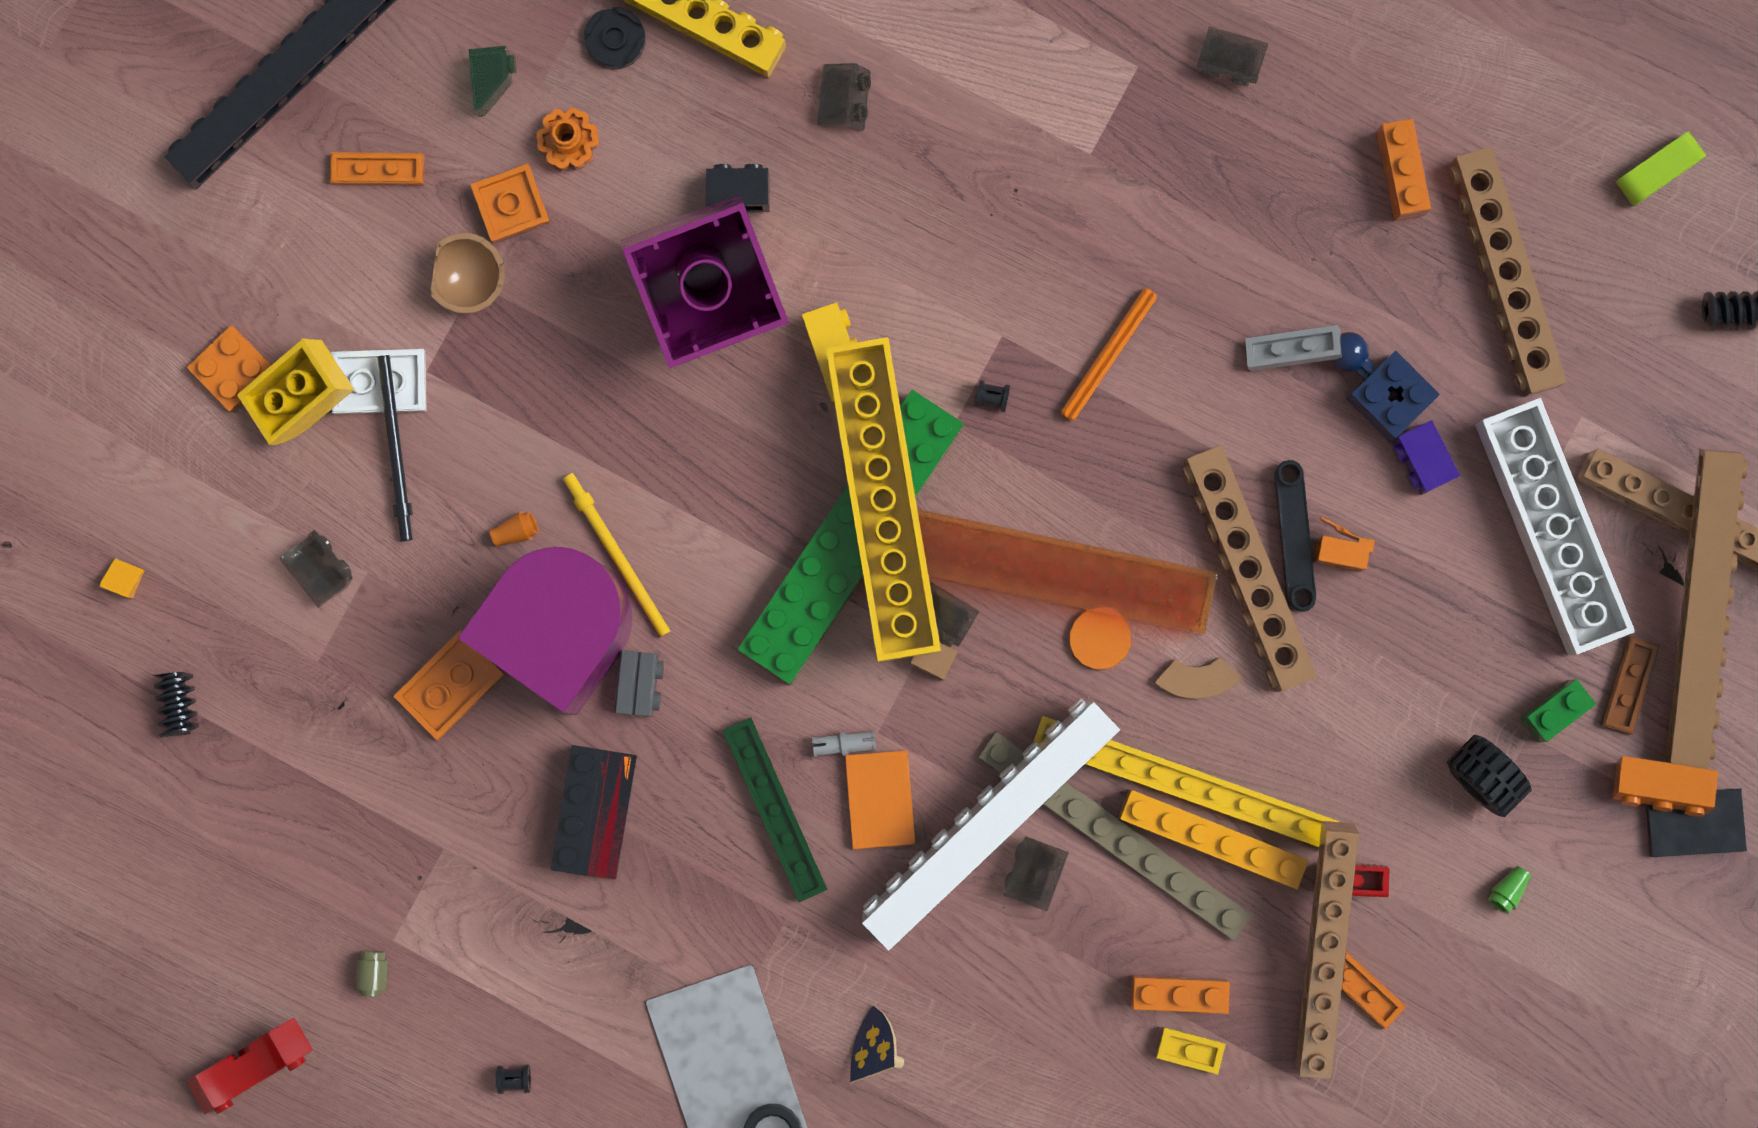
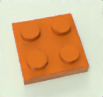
[470,163,551,244]
[187,325,271,413]

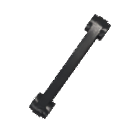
[1274,460,1316,612]

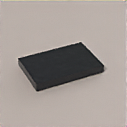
[1646,788,1747,857]

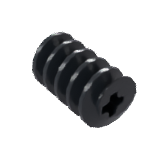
[1702,291,1758,331]
[153,672,199,738]

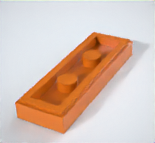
[330,152,425,186]
[1342,951,1406,1030]

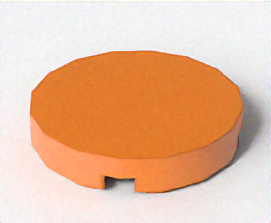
[1069,608,1131,670]

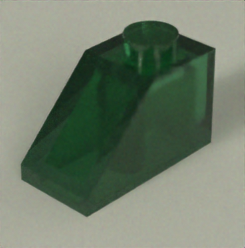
[469,45,517,117]

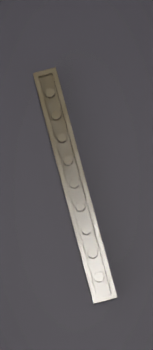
[978,732,1252,941]

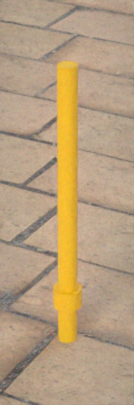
[563,473,670,638]

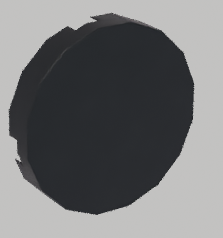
[584,7,646,69]

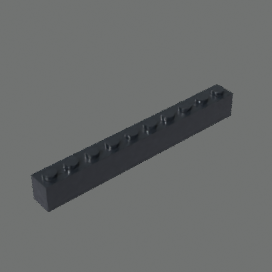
[165,0,397,189]

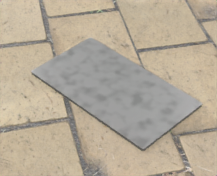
[646,965,808,1128]

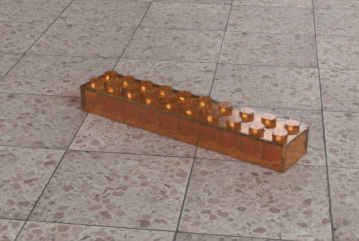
[917,509,1218,636]

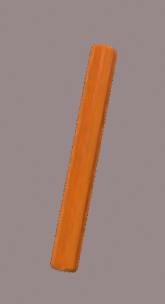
[1061,288,1157,421]

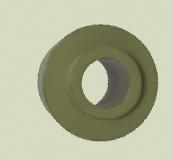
[355,951,388,997]

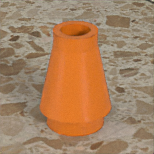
[490,511,539,547]

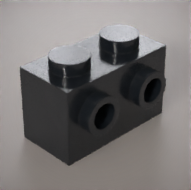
[706,164,770,212]

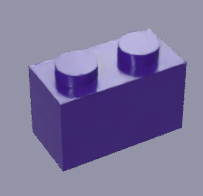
[1393,420,1460,495]

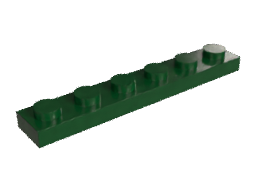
[722,718,828,902]

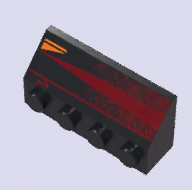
[550,745,637,879]

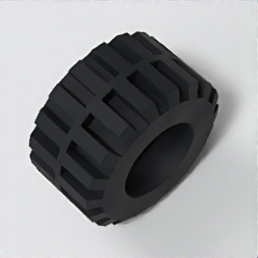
[1447,734,1532,817]

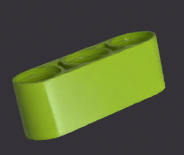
[1615,131,1707,207]

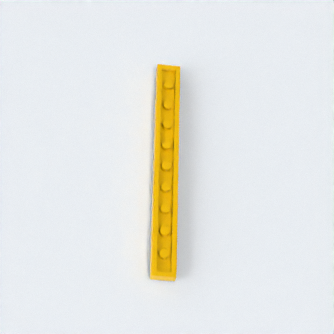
[1033,716,1339,847]

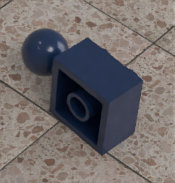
[1331,332,1440,442]

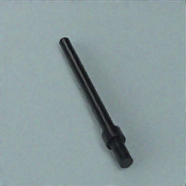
[377,355,413,542]

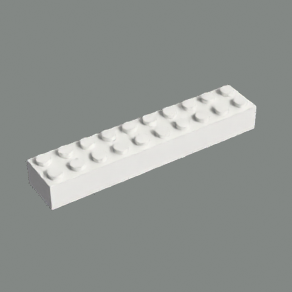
[862,697,1120,951]

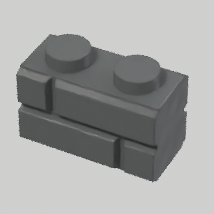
[614,650,664,717]

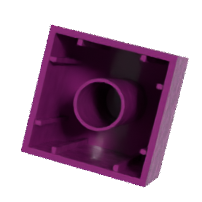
[621,194,789,369]
[458,547,632,715]

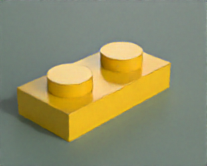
[1156,1026,1226,1075]

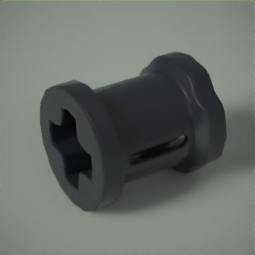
[974,380,1010,413]
[496,1064,531,1094]

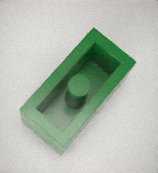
[1519,679,1596,743]

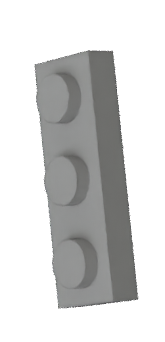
[1245,325,1342,371]

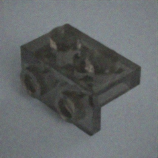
[1197,26,1268,86]
[817,63,871,131]
[280,530,353,608]
[929,581,980,647]
[1004,836,1069,911]

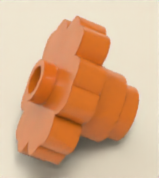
[536,107,600,171]

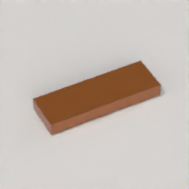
[1600,636,1660,735]

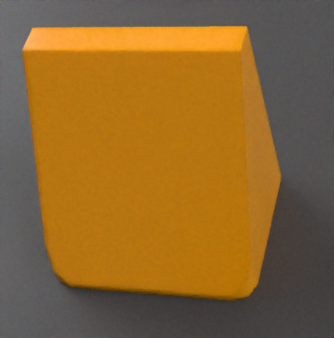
[99,558,145,599]

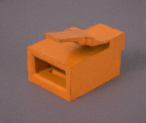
[1313,517,1375,572]

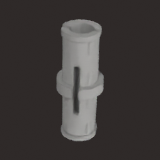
[812,730,876,757]

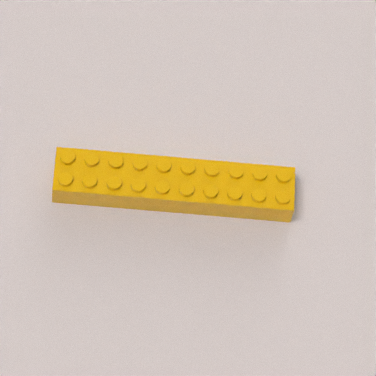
[825,337,941,663]

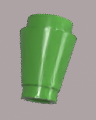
[1488,866,1532,914]

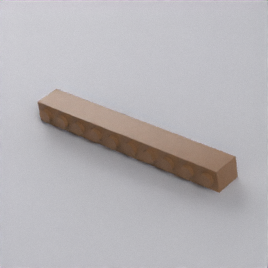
[1665,448,1748,768]

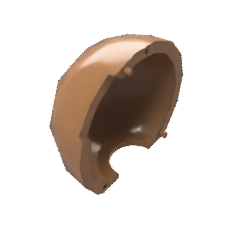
[430,233,505,313]

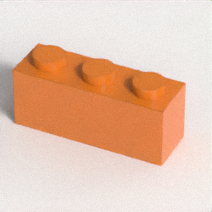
[1376,118,1431,222]
[1612,756,1718,817]
[1130,975,1230,1014]

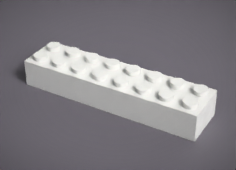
[1475,398,1635,656]

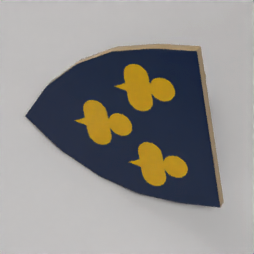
[850,1005,904,1083]

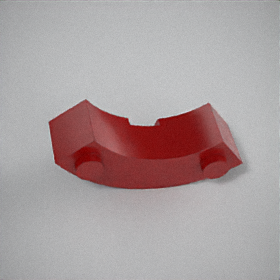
[186,1017,313,1115]

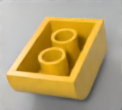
[237,338,354,445]

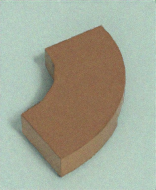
[1154,657,1243,699]

